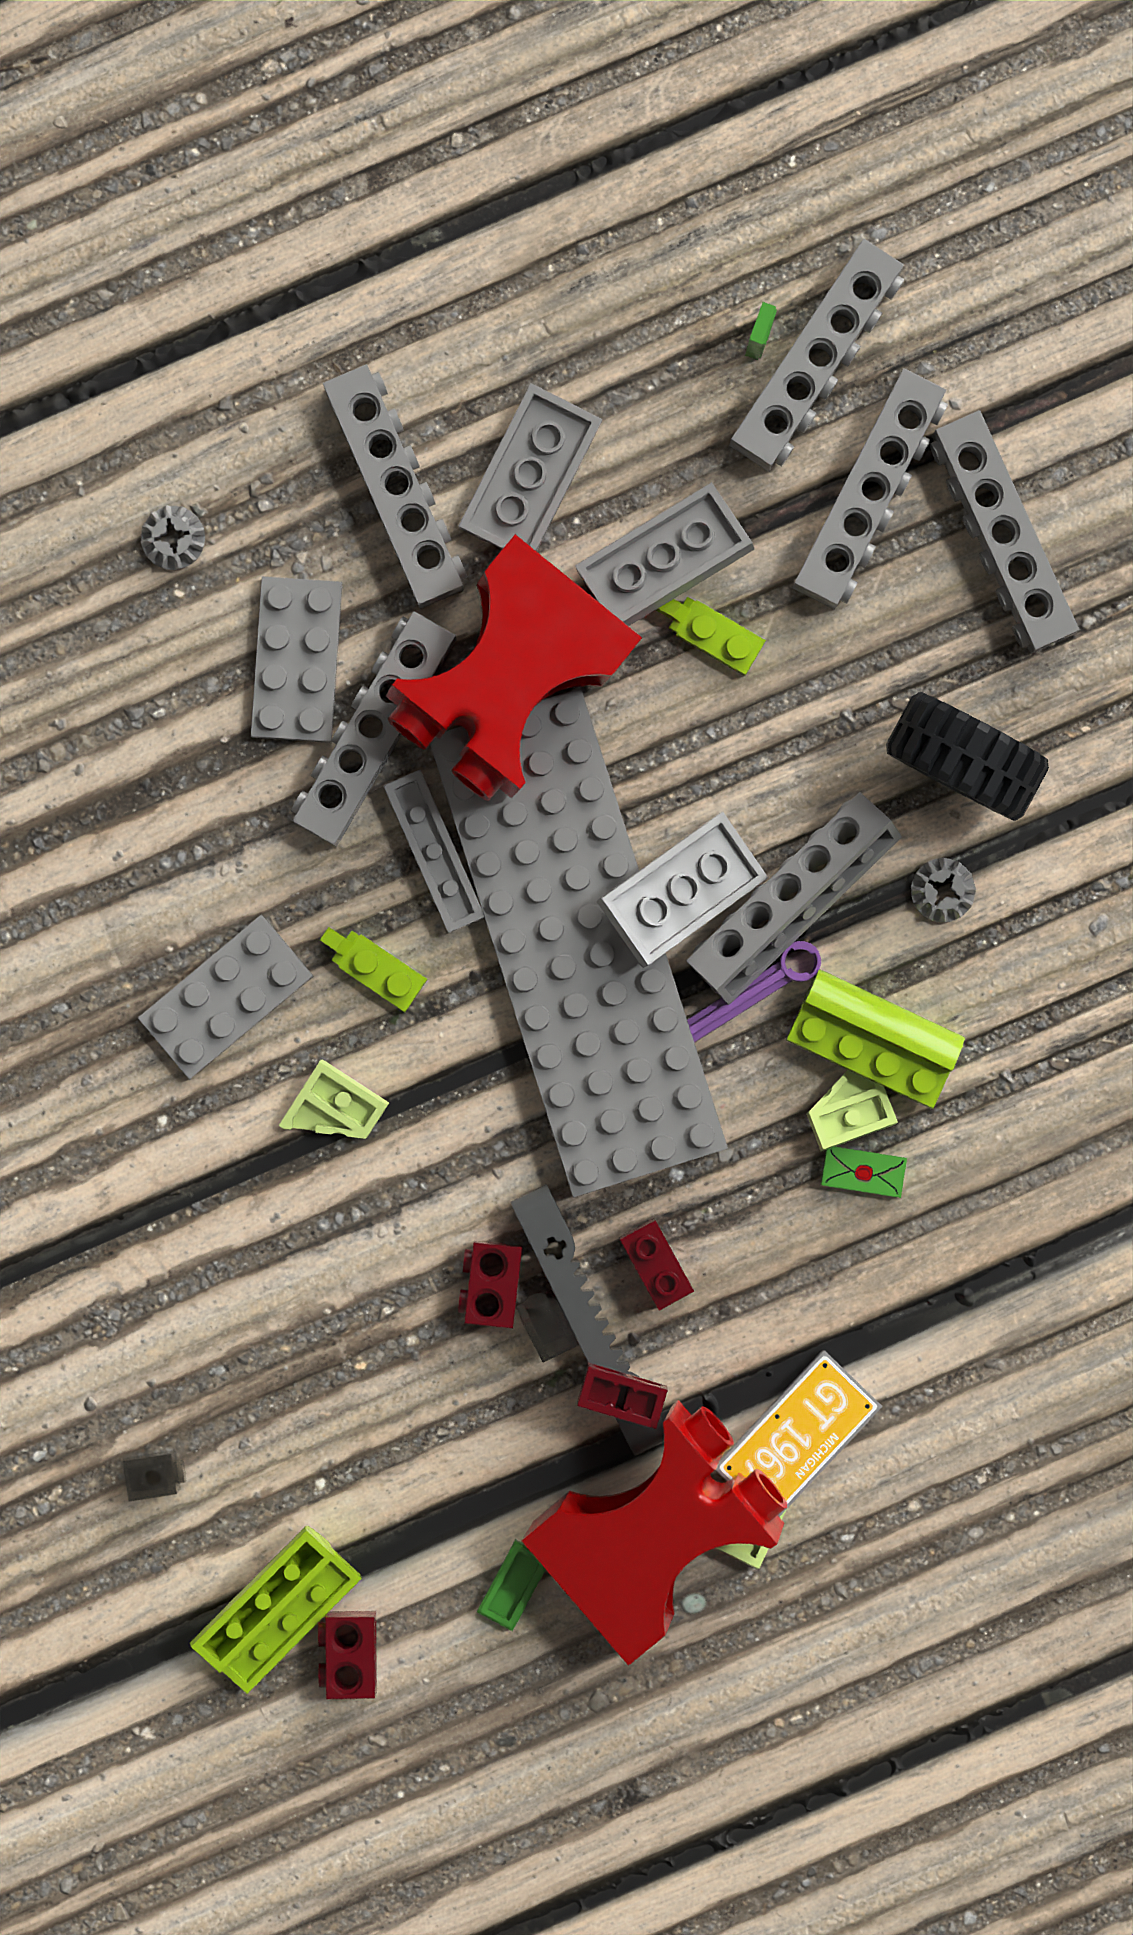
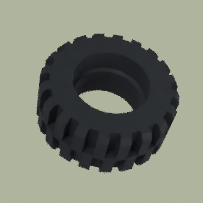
[886,692,1049,821]

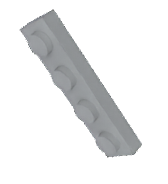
[384,770,485,933]

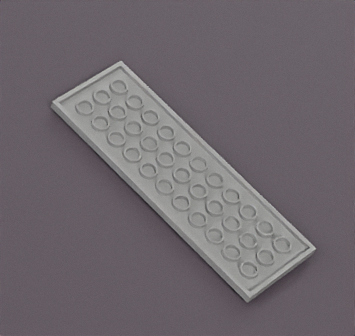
[430,688,728,1198]

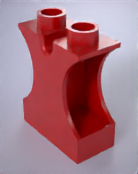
[386,534,642,801]
[521,1400,787,1666]

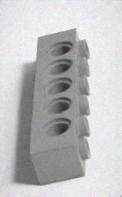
[729,238,904,472]
[323,364,468,609]
[792,368,948,610]
[930,410,1080,654]
[291,611,457,847]
[686,792,902,1005]

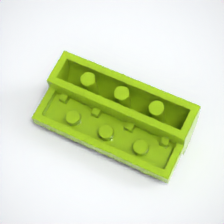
[786,969,965,1109]
[190,1526,362,1694]

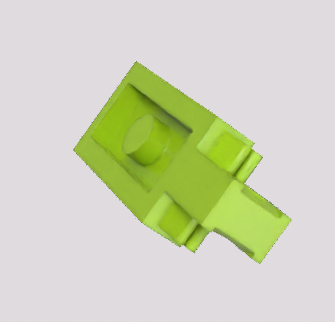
[656,597,766,676]
[320,927,428,1012]

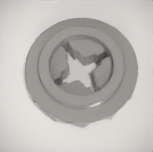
[141,505,205,570]
[911,858,976,922]

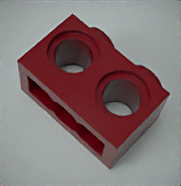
[619,1218,694,1311]
[458,1240,522,1329]
[577,1362,668,1429]
[318,1611,377,1699]

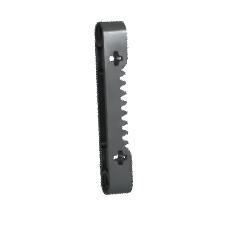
[511,1184,664,1456]

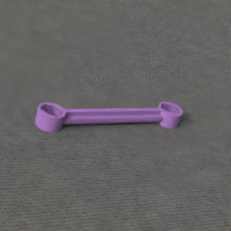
[687,941,821,1043]

